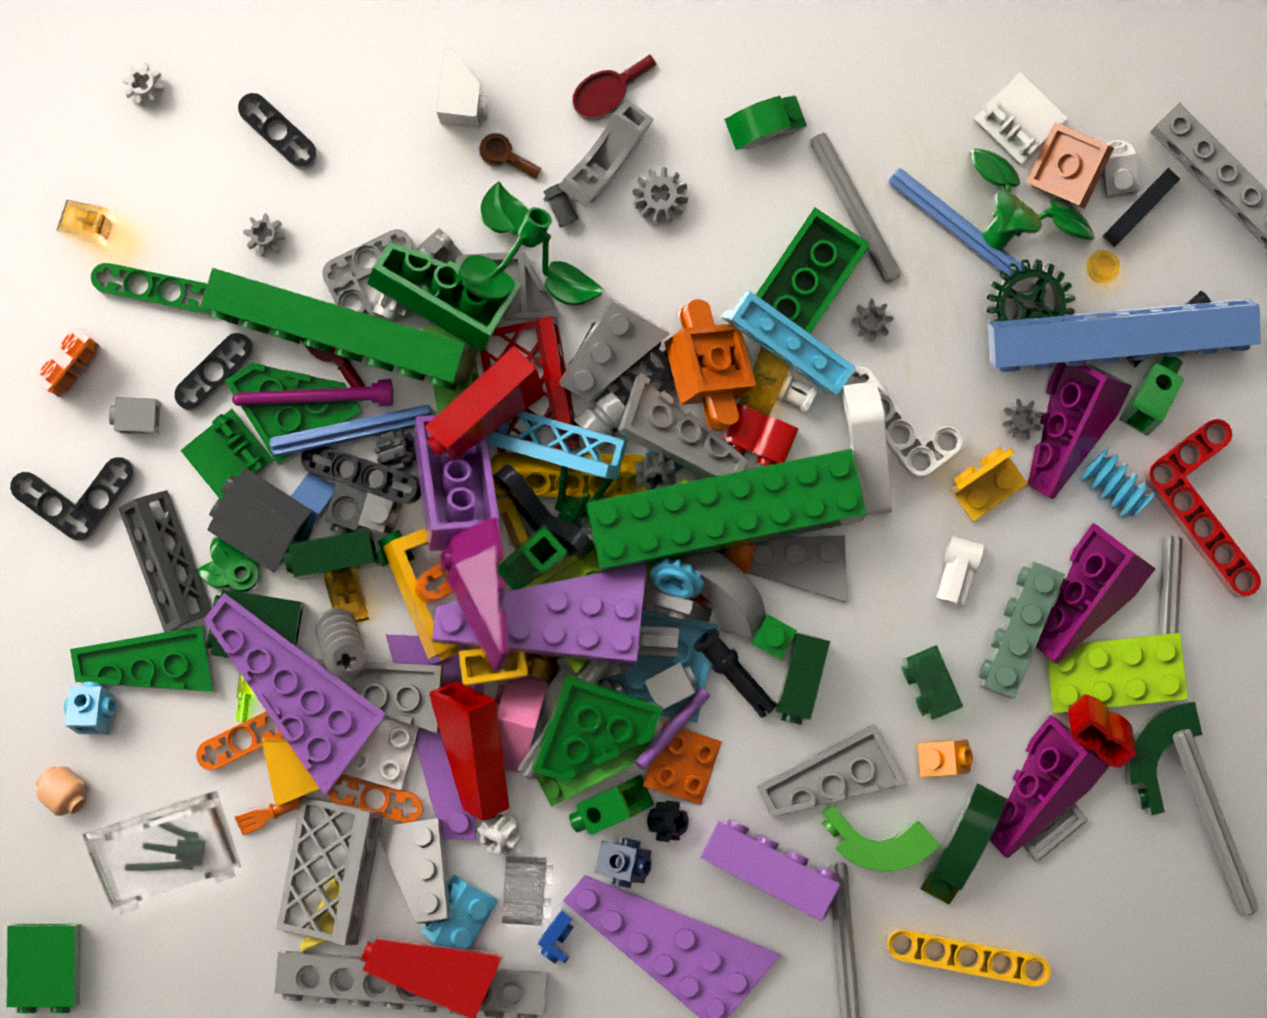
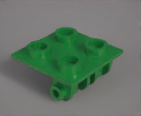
[180,409,274,499]

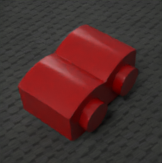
[722,403,799,466]
[1068,694,1136,768]

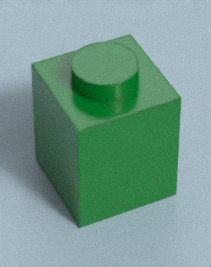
[750,614,797,661]

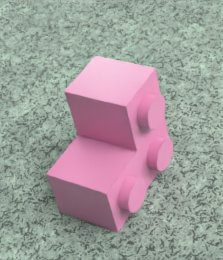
[495,676,548,773]

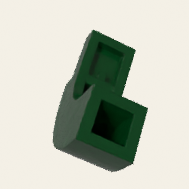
[1125,702,1202,815]
[920,783,1007,905]

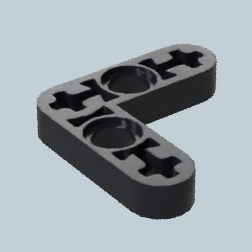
[10,457,136,541]
[494,464,595,559]

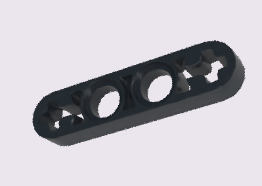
[301,446,421,504]

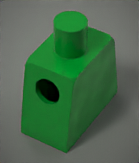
[1119,356,1184,436]
[569,775,654,835]

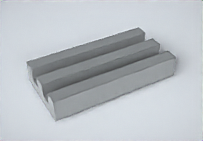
[1023,803,1088,862]

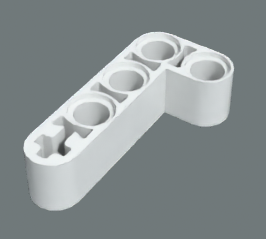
[845,366,963,478]
[842,381,892,515]

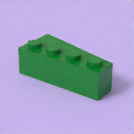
[367,242,522,351]

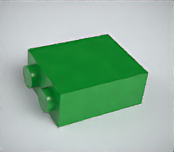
[6,924,80,1014]

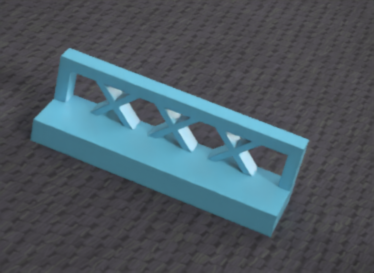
[721,291,856,395]
[486,411,628,480]

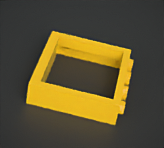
[383,497,543,661]

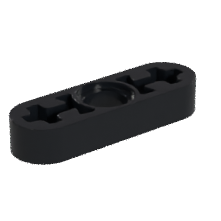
[238,93,318,170]
[1102,167,1180,247]
[174,333,254,411]

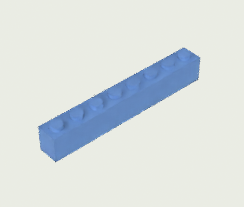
[988,299,1261,372]

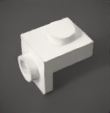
[1103,140,1140,196]

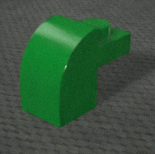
[724,95,807,150]
[498,525,568,590]

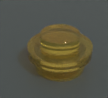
[1086,250,1120,283]

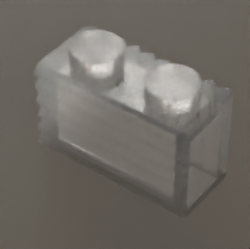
[502,854,553,926]

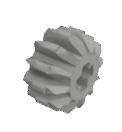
[632,167,688,224]

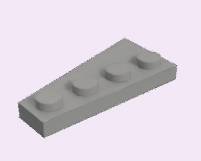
[618,372,747,478]
[313,659,444,733]
[757,724,907,817]

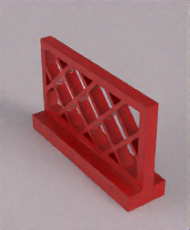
[480,316,581,453]

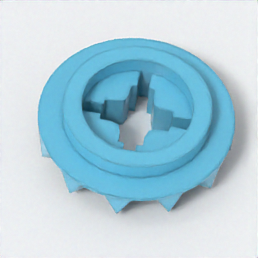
[650,558,704,598]

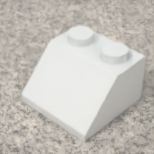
[436,46,489,128]

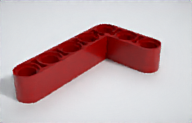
[1144,419,1261,597]

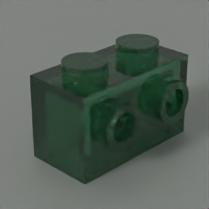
[901,645,963,720]

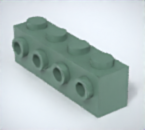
[978,561,1065,699]

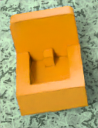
[918,739,973,777]

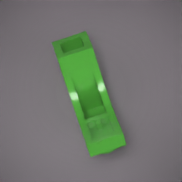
[536,739,653,807]
[822,804,940,871]

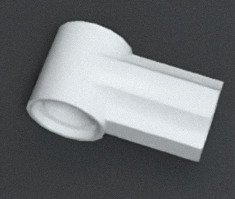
[936,535,984,606]

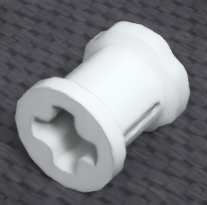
[776,373,819,415]

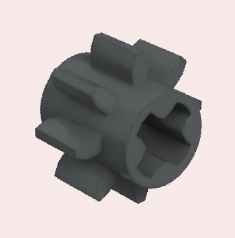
[851,299,894,342]
[1001,399,1044,440]
[635,452,676,490]

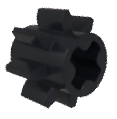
[647,800,689,842]

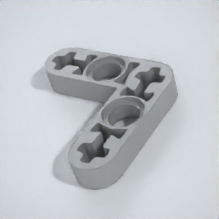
[322,229,413,316]

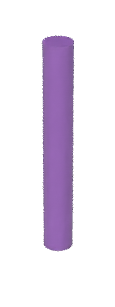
[635,687,710,771]

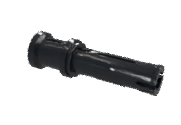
[693,628,777,718]

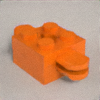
[664,299,756,431]

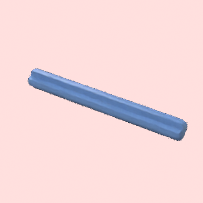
[888,168,1021,276]
[270,405,433,457]

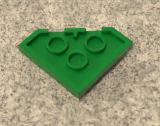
[224,363,363,465]
[531,674,663,782]

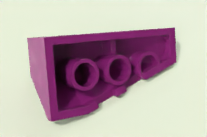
[1028,362,1132,499]
[441,517,508,671]
[1036,523,1156,664]
[990,715,1109,858]

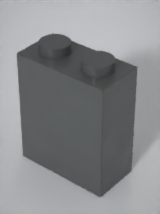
[207,468,312,573]

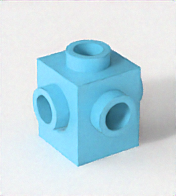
[64,682,116,734]

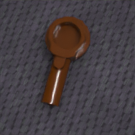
[479,133,542,179]

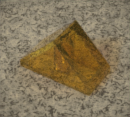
[56,199,116,247]
[739,347,789,416]
[323,567,369,622]

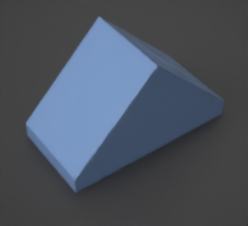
[291,472,336,542]

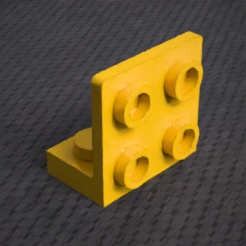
[949,447,1028,522]

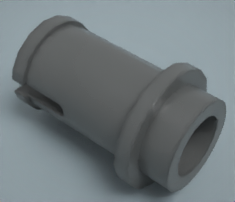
[543,183,579,228]

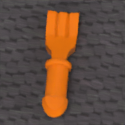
[234,796,303,835]

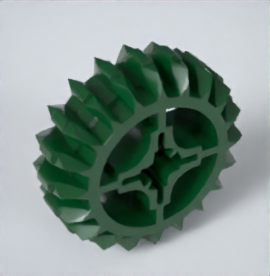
[985,259,1075,322]

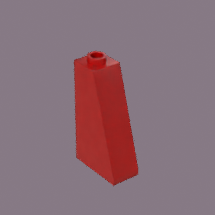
[425,346,544,461]
[429,681,510,821]
[360,937,503,1018]

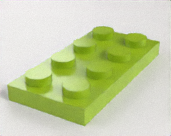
[1047,633,1188,713]

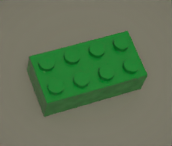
[756,207,870,334]

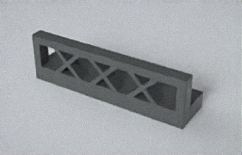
[118,490,211,632]

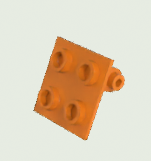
[37,328,99,397]
[643,722,722,805]

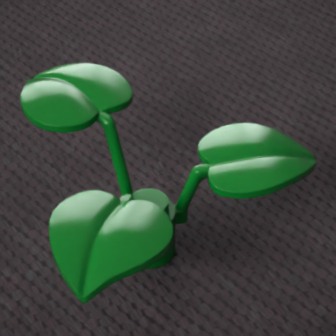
[969,148,1095,250]
[459,182,604,306]

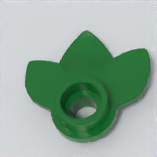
[198,536,259,592]

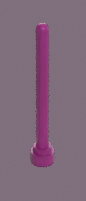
[232,379,393,406]

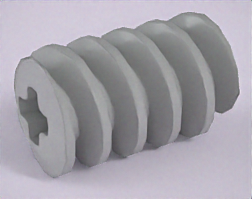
[315,608,367,677]

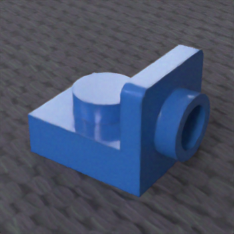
[538,908,574,964]

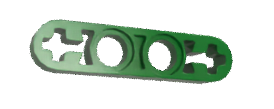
[91,263,211,314]

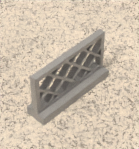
[276,797,383,946]

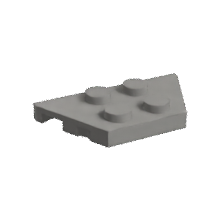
[430,252,558,323]

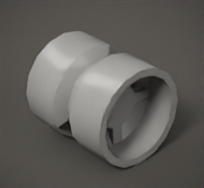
[573,389,626,452]

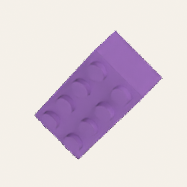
[414,415,500,552]
[700,819,843,921]

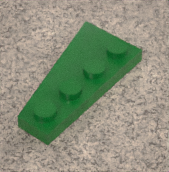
[70,626,215,692]

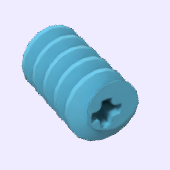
[1082,447,1156,519]

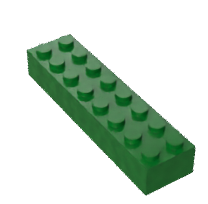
[201,268,478,391]
[585,449,867,573]

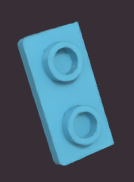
[421,875,498,949]

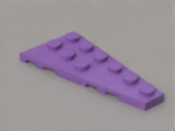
[432,564,647,665]
[204,593,386,796]
[386,634,484,840]
[563,875,781,1018]

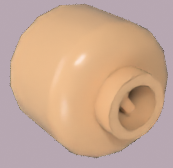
[36,766,87,816]

